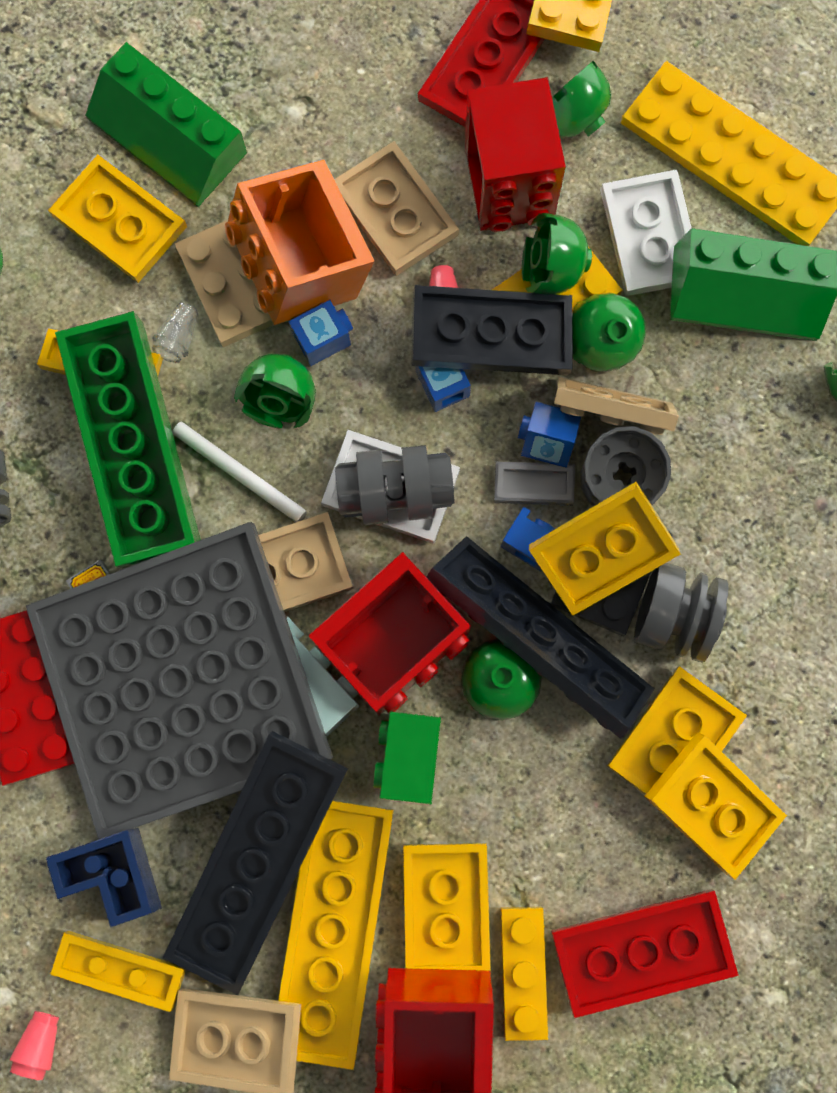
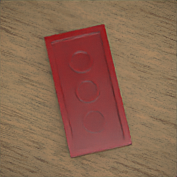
[418,0,545,128]
[0,610,75,786]
[551,889,739,1018]

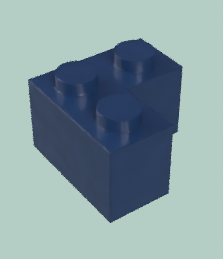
[46,828,162,927]

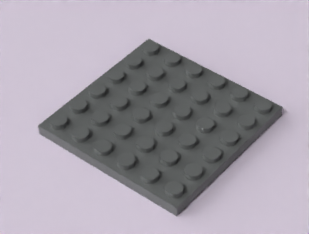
[26,522,333,840]

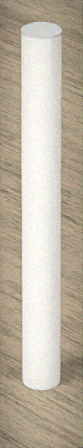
[172,421,307,522]

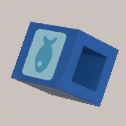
[289,300,353,367]
[415,366,471,412]
[517,402,581,468]

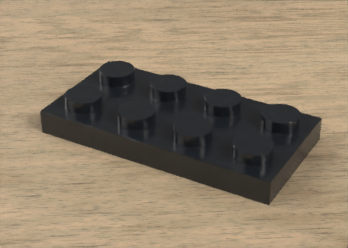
[411,285,573,375]

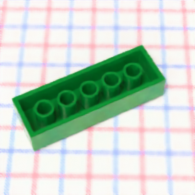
[55,311,201,569]

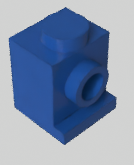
[501,507,555,572]

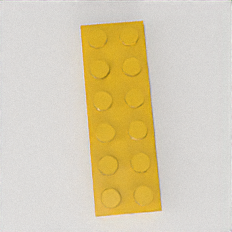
[621,61,837,246]
[278,801,394,1070]

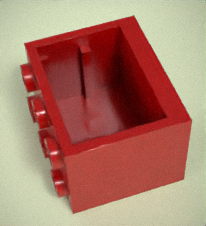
[465,77,566,232]
[309,552,471,716]
[375,968,494,1093]

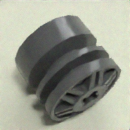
[581,426,671,507]
[634,563,729,663]

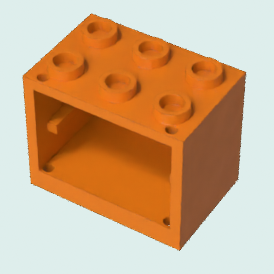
[225,160,374,325]

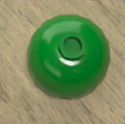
[552,61,611,137]
[522,213,592,295]
[572,293,646,372]
[234,354,316,429]
[461,639,542,721]

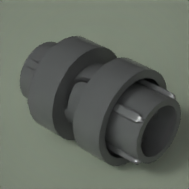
[335,445,455,525]

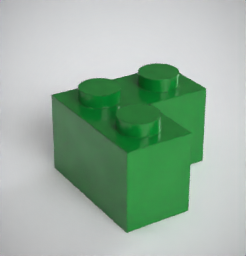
[373,712,441,804]

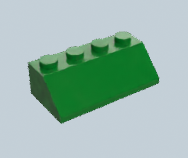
[85,42,247,207]
[670,228,837,341]

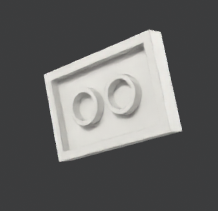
[600,170,691,296]
[321,430,460,544]

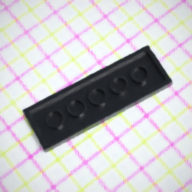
[426,536,655,739]
[162,731,348,995]

